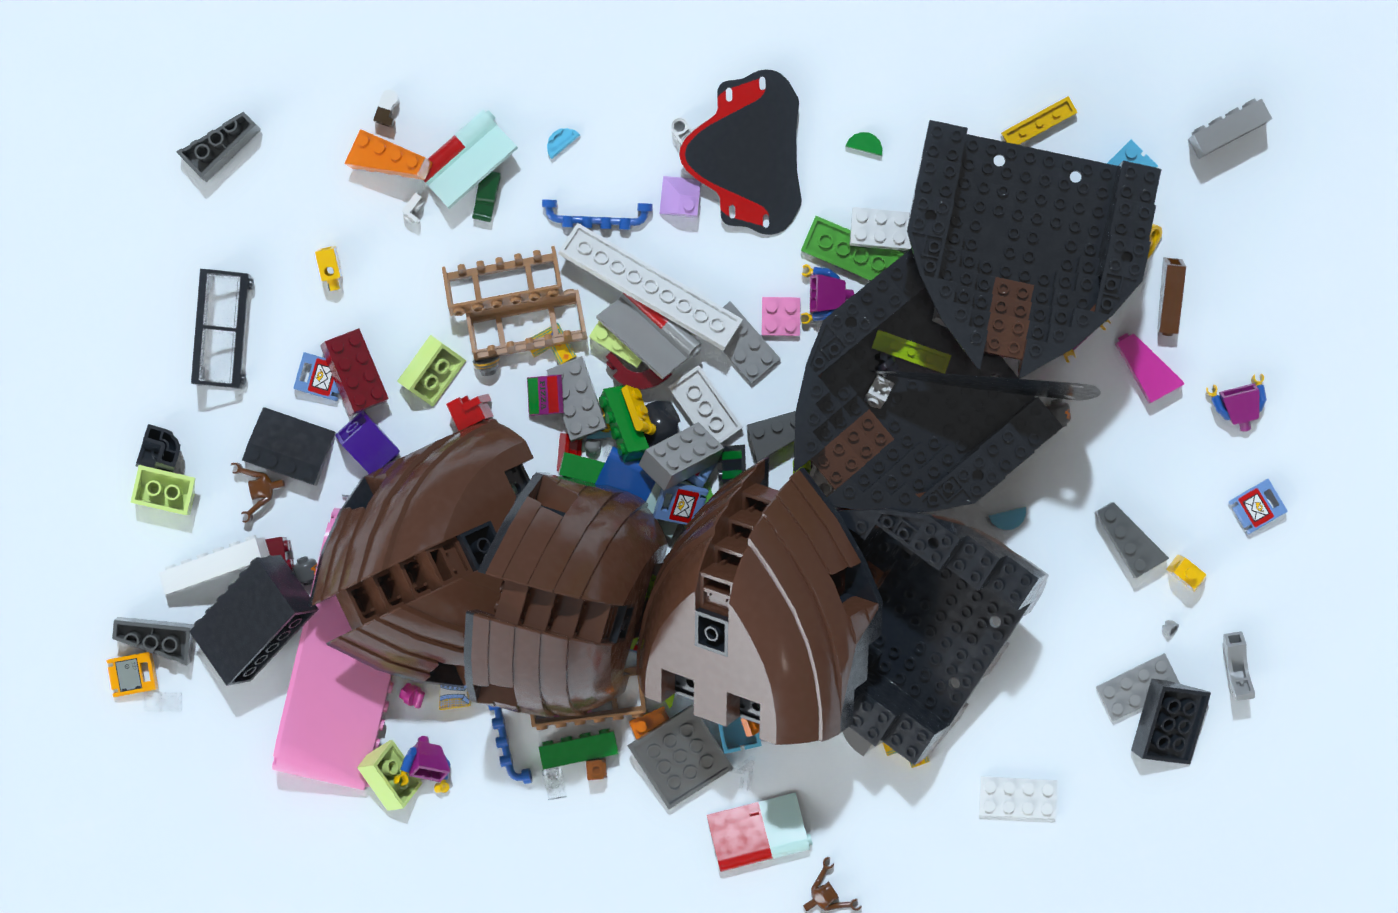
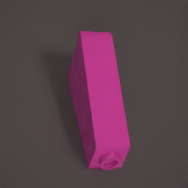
[1115,332,1184,404]

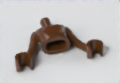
[230,462,285,523]
[803,856,862,911]

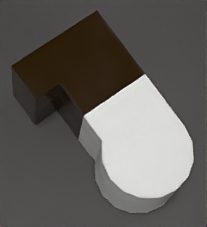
[373,89,399,128]

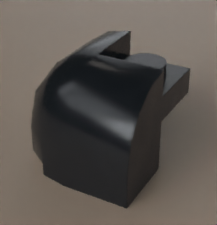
[643,401,681,448]
[135,424,181,473]

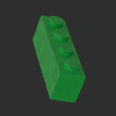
[599,385,649,463]
[558,452,605,484]
[538,728,619,770]

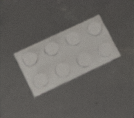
[722,301,780,384]
[546,356,608,442]
[1095,653,1180,721]

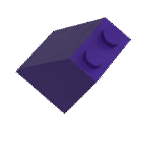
[335,411,400,474]

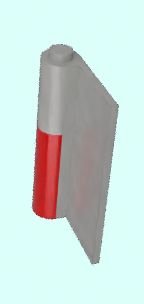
[596,293,702,379]

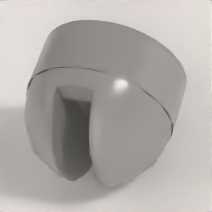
[585,439,600,454]
[1162,620,1179,637]

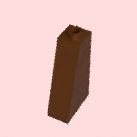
[1157,257,1187,336]

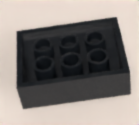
[242,407,336,486]
[1131,678,1211,764]

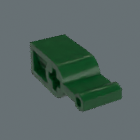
[472,171,501,223]

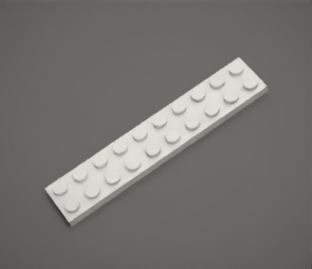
[558,223,743,351]

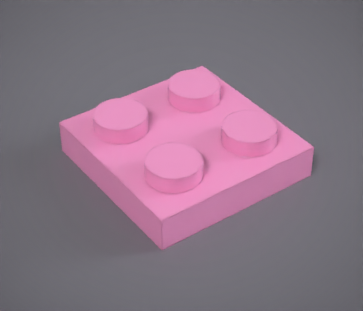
[761,297,801,336]

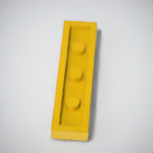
[1001,96,1078,145]

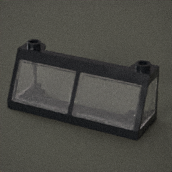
[191,268,254,389]

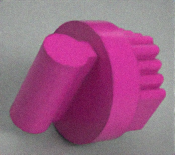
[399,683,425,709]

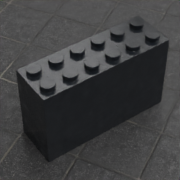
[189,555,319,686]

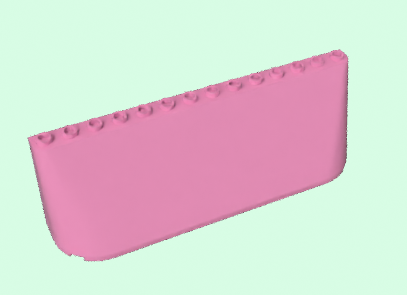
[272,507,394,791]

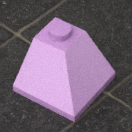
[659,176,701,218]

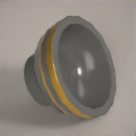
[472,357,500,376]

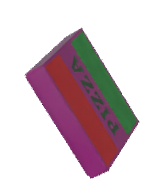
[527,375,564,416]

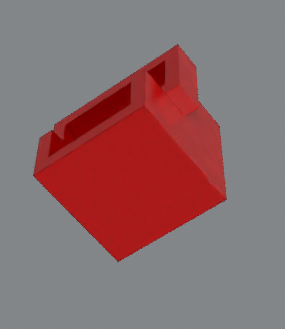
[446,394,494,431]

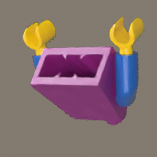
[800,264,854,324]
[1206,374,1267,432]
[394,736,451,793]

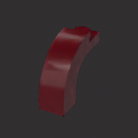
[605,352,672,390]

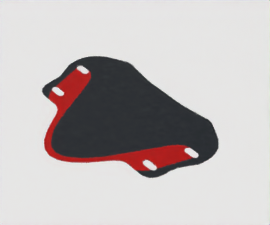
[679,69,802,235]

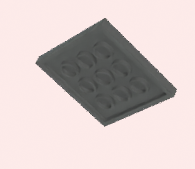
[627,704,734,810]

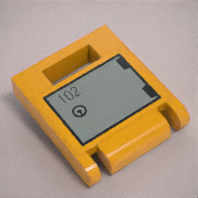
[106,652,159,697]

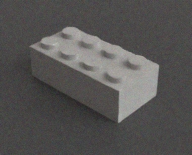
[1188,98,1273,159]
[639,422,724,491]

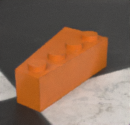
[344,129,433,180]

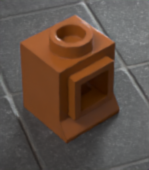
[586,758,607,781]

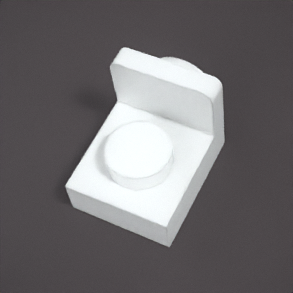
[402,193,423,224]
[864,374,895,409]

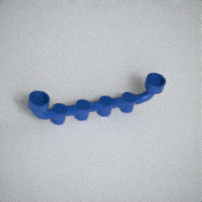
[542,199,653,230]
[488,705,533,784]

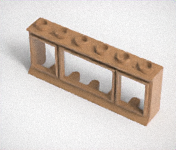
[442,246,564,316]
[466,289,588,361]
[530,667,647,730]

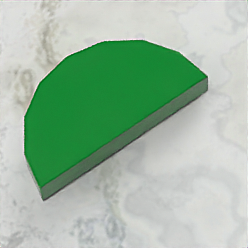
[845,132,883,156]

